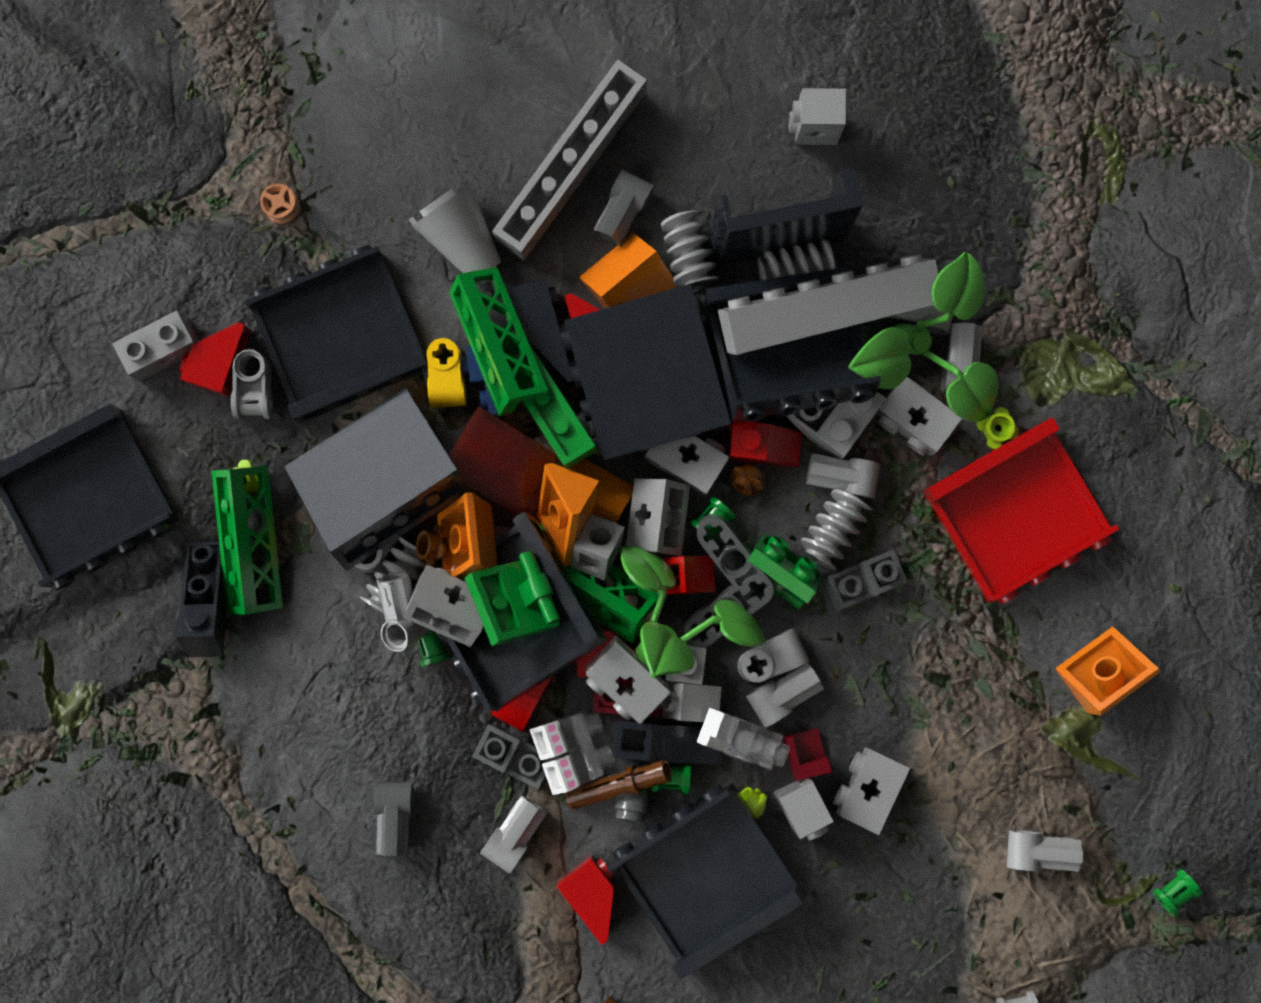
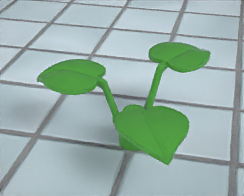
[848,252,999,422]
[618,546,766,678]

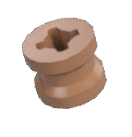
[260,183,301,225]

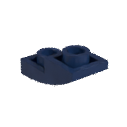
[461,346,506,420]

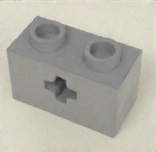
[789,88,846,145]
[112,310,199,381]
[875,377,962,456]
[645,436,729,497]
[626,478,690,556]
[403,565,483,647]
[586,635,671,724]
[833,747,910,835]
[773,778,834,841]

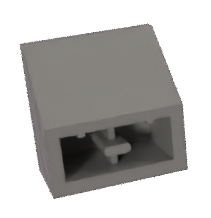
[786,392,886,459]

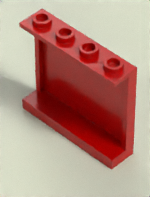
[923,417,1119,604]

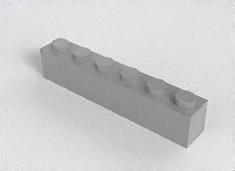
[492,59,647,261]
[718,254,938,355]

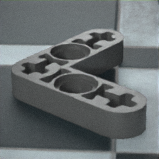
[683,514,774,648]

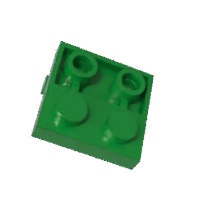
[740,533,823,609]
[465,550,561,647]

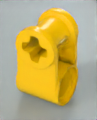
[427,338,467,409]

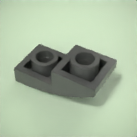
[822,549,908,611]
[472,724,557,790]

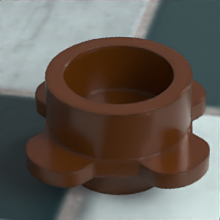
[728,463,765,496]
[416,525,448,567]

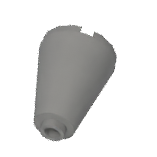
[408,180,501,284]

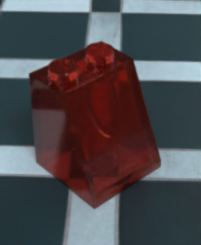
[449,406,557,517]

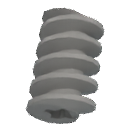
[661,210,719,287]
[758,240,835,280]
[800,489,873,572]
[359,537,434,614]

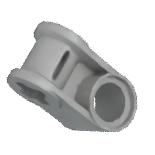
[231,349,273,419]
[737,628,810,682]

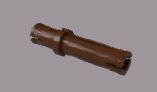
[565,759,673,811]

